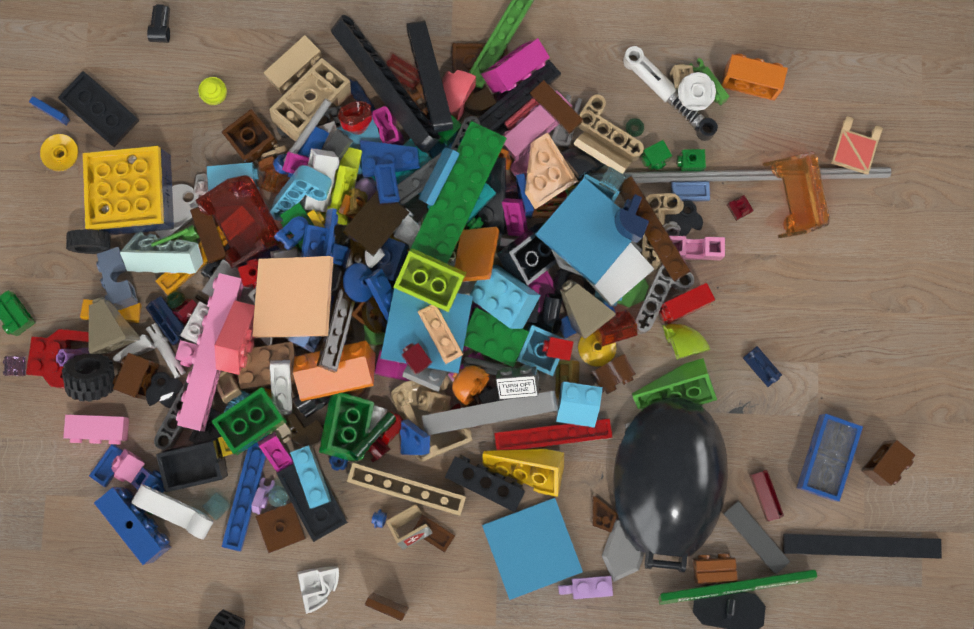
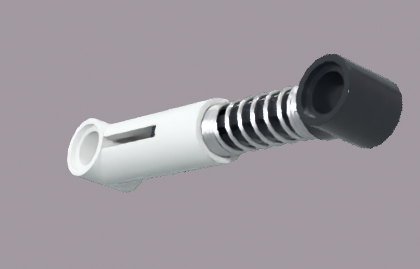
[623,46,718,141]

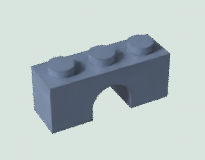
[96,246,138,310]

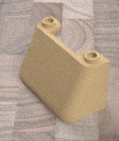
[391,375,472,462]

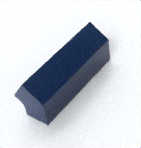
[145,296,185,345]

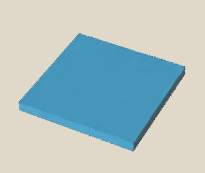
[535,177,632,285]
[380,282,473,374]
[482,498,583,600]

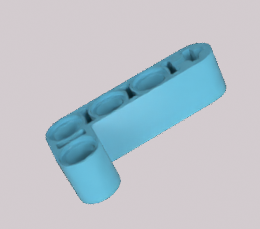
[269,165,332,221]

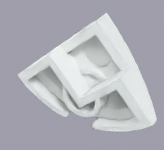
[297,566,339,614]

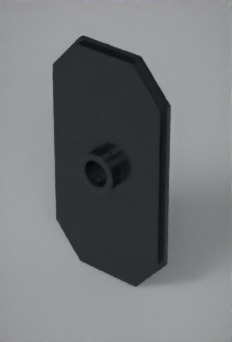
[692,585,766,629]

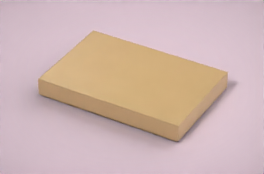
[574,132,632,174]

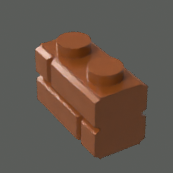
[693,553,737,584]

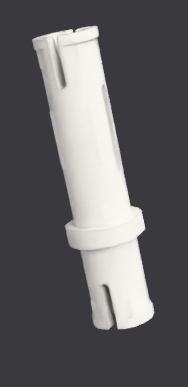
[146,323,186,378]

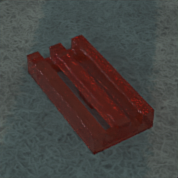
[386,54,420,91]

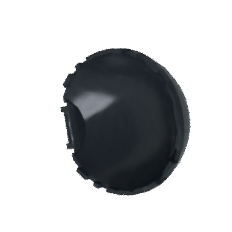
[613,397,728,573]

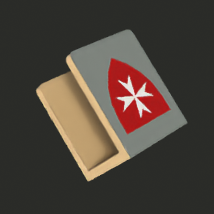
[386,505,433,550]

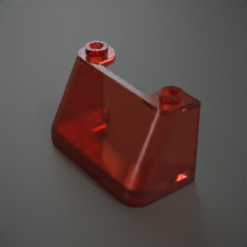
[195,175,282,269]

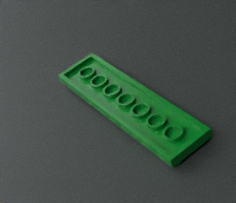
[404,121,507,264]

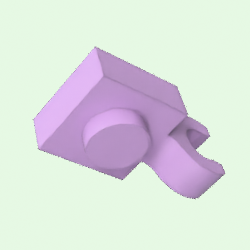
[251,478,275,514]

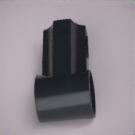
[147,4,170,43]
[536,293,562,334]

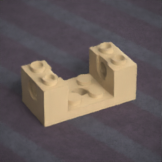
[270,58,351,142]

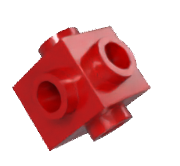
[238,259,258,289]

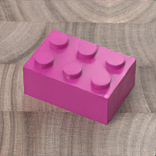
[481,38,550,93]

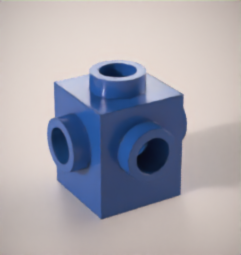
[131,467,165,493]

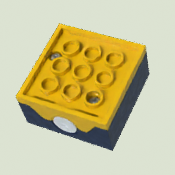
[83,146,174,235]

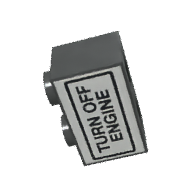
[496,365,540,400]

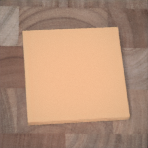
[252,256,333,338]

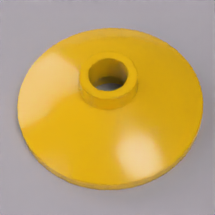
[40,134,78,171]
[578,329,616,367]

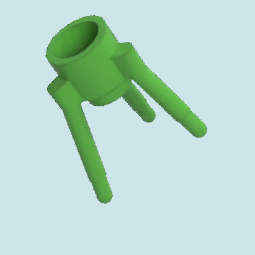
[151,225,199,246]

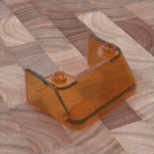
[763,151,830,238]

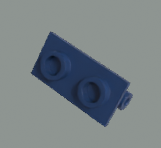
[743,346,782,387]

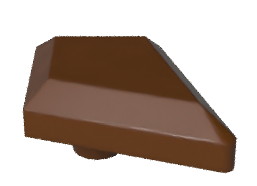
[592,496,618,532]

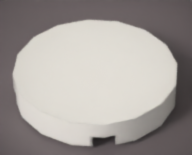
[678,72,716,111]

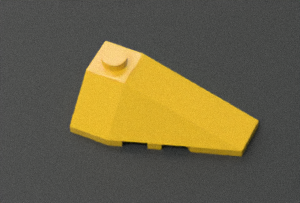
[483,449,564,497]

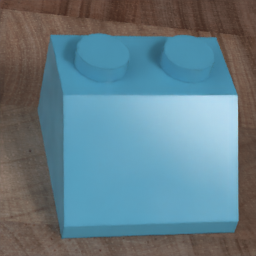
[556,382,603,427]

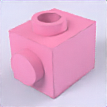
[175,340,199,368]
[111,449,145,483]

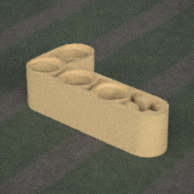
[578,95,644,161]
[642,193,684,270]

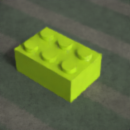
[393,248,467,312]

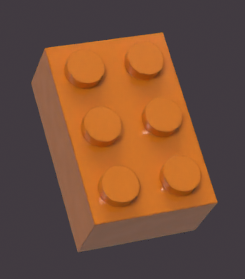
[721,54,788,101]

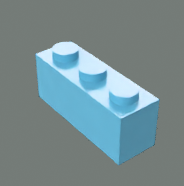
[290,445,332,509]

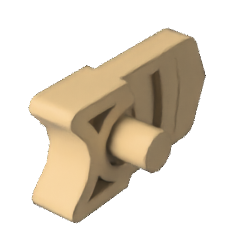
[261,144,288,159]

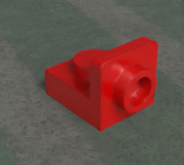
[381,411,403,445]

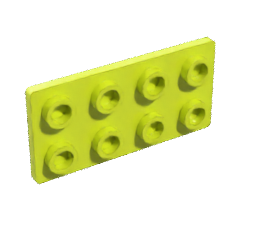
[315,147,362,225]

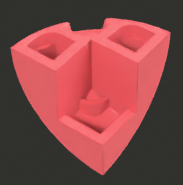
[441,70,476,121]

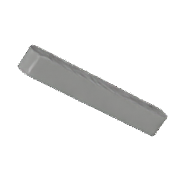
[422,391,559,435]

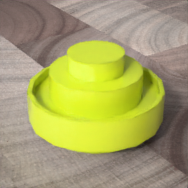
[198,77,227,105]

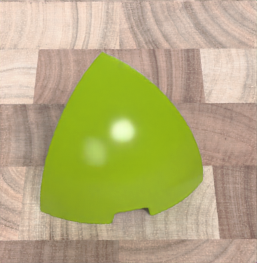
[662,323,711,360]

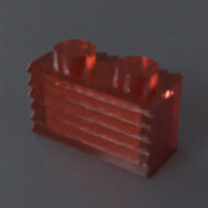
[593,309,638,347]

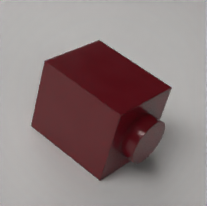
[402,343,432,375]

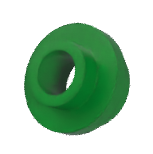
[467,217,484,230]

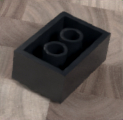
[497,222,557,286]

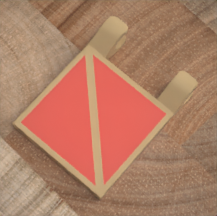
[831,116,883,175]

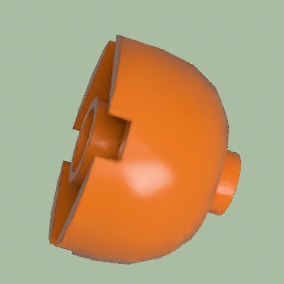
[452,365,489,405]

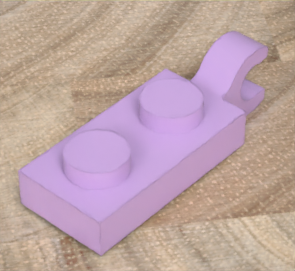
[558,576,613,599]

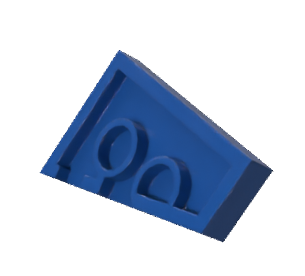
[360,140,420,178]

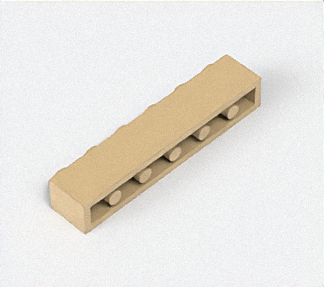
[347,463,466,516]

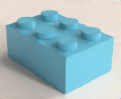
[470,265,541,329]

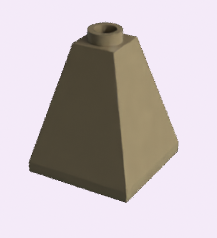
[560,280,616,339]
[89,297,140,354]

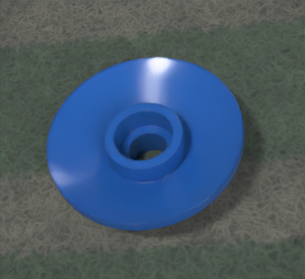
[343,263,373,302]

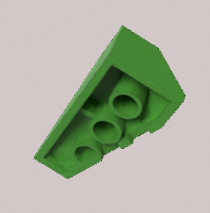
[632,358,717,409]

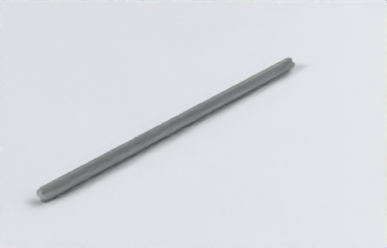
[590,167,891,184]

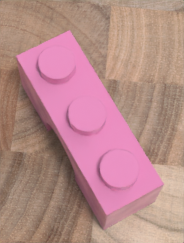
[670,236,725,260]

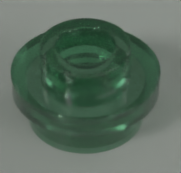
[625,118,644,137]
[166,291,185,308]

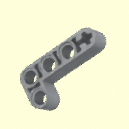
[633,265,694,334]

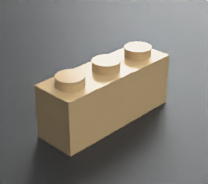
[264,35,322,94]

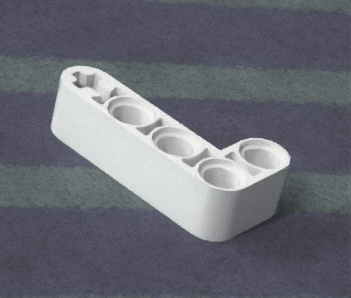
[132,484,214,540]

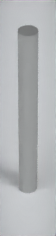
[283,98,332,162]

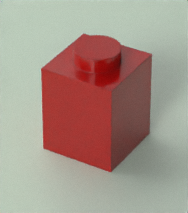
[542,336,574,361]

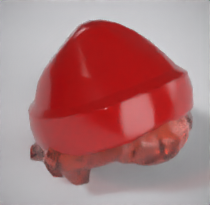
[337,101,372,135]

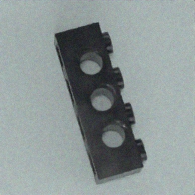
[445,455,525,512]

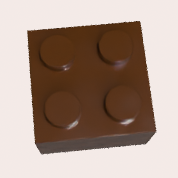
[222,109,278,163]
[113,353,160,400]
[861,440,915,486]

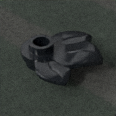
[665,200,703,236]
[146,372,183,408]

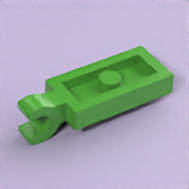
[689,58,730,106]

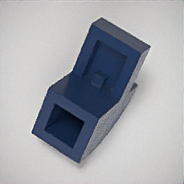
[615,194,649,243]

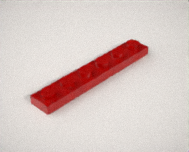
[494,419,613,451]

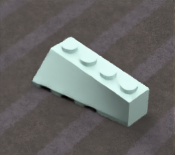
[120,232,203,274]

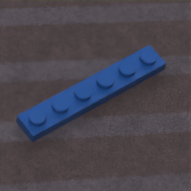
[221,436,267,552]

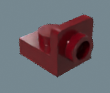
[172,298,197,325]

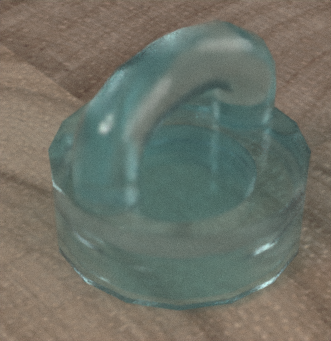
[268,486,288,507]

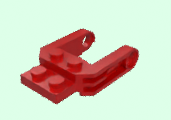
[26,329,89,389]

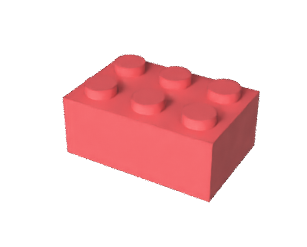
[215,300,256,375]

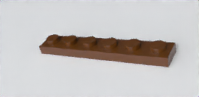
[616,176,691,282]

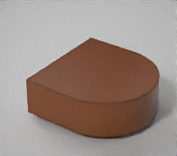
[257,156,275,172]

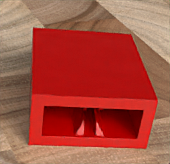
[659,283,715,324]

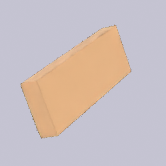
[418,305,463,365]

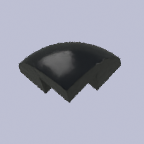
[560,147,605,180]

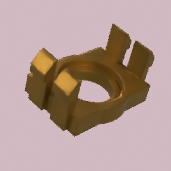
[346,188,368,217]

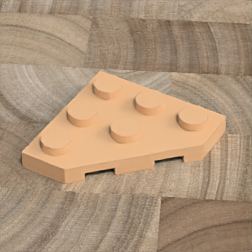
[525,132,578,209]

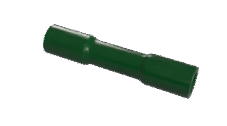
[350,412,396,461]

